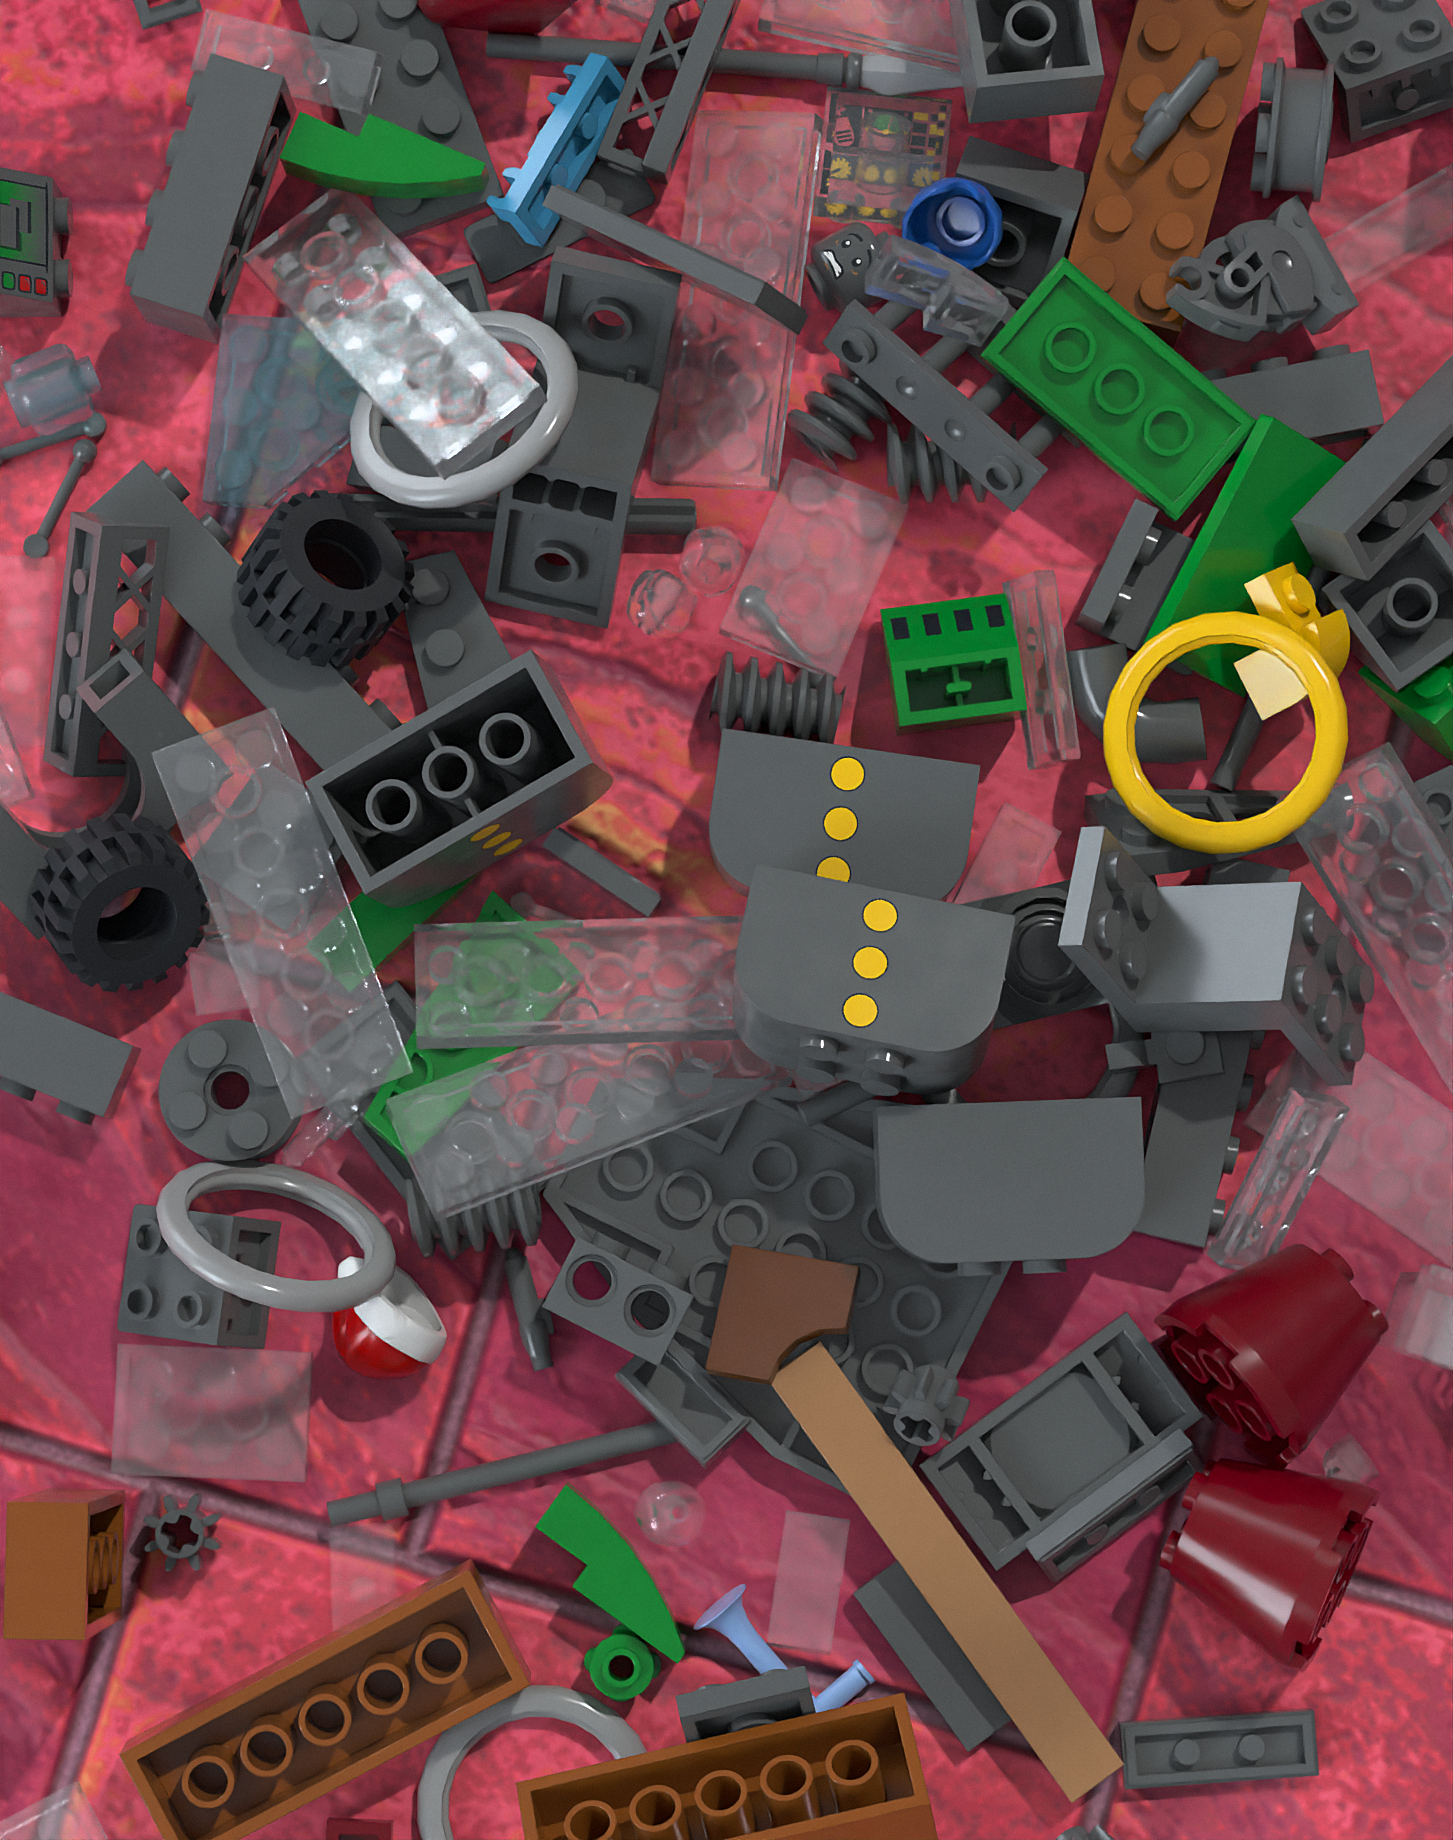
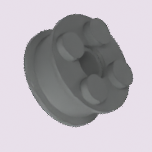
[1250,57,1335,203]
[159,1019,306,1161]

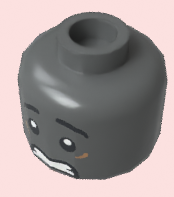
[804,221,902,314]

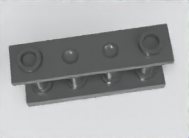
[822,254,1082,512]

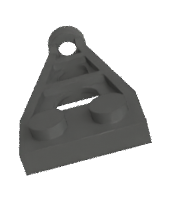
[1084,779,1356,876]

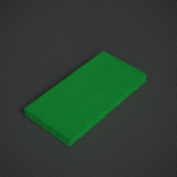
[979,256,1257,522]
[1143,413,1346,698]

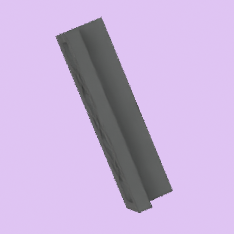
[597,0,741,185]
[43,512,170,777]

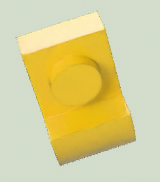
[1233,562,1350,721]

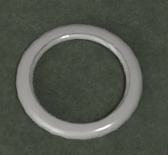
[350,310,578,509]
[156,1159,396,1313]
[417,1685,647,1840]

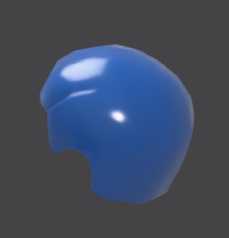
[902,177,1003,276]

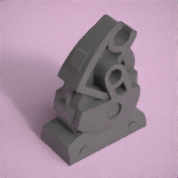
[1165,195,1360,342]

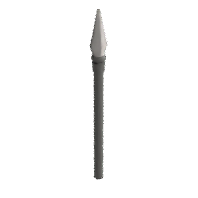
[486,32,963,97]

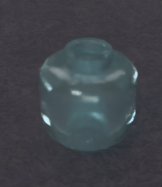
[3,343,103,436]

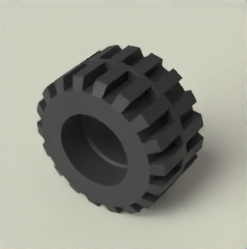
[237,490,415,667]
[31,813,211,992]

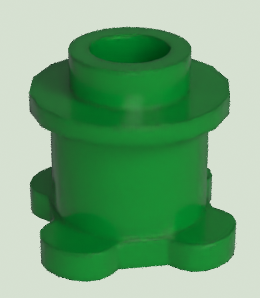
[584,1624,661,1702]

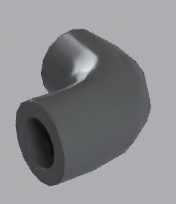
[1062,643,1207,764]

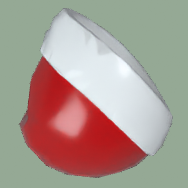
[332,1256,447,1380]

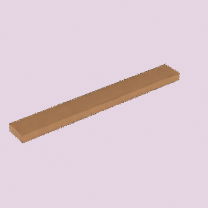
[771,1341,1124,1803]

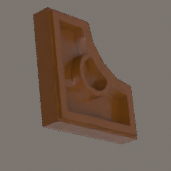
[705,1244,861,1385]

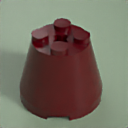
[1154,1244,1389,1469]
[1158,1458,1381,1673]

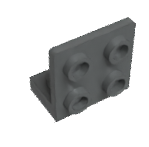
[1301,0,1453,143]
[1075,499,1195,677]
[117,1204,281,1349]

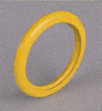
[1103,611,1348,854]

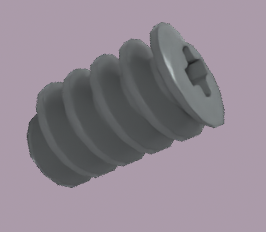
[787,360,893,473]
[886,421,1016,504]
[708,651,846,744]
[406,1164,542,1258]

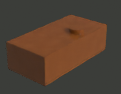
[3,1489,125,1640]

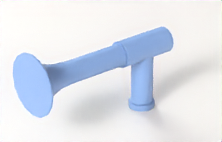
[693,1584,875,1713]

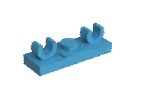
[486,52,625,248]

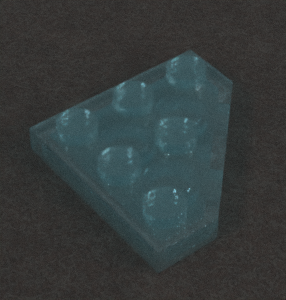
[202,313,412,509]

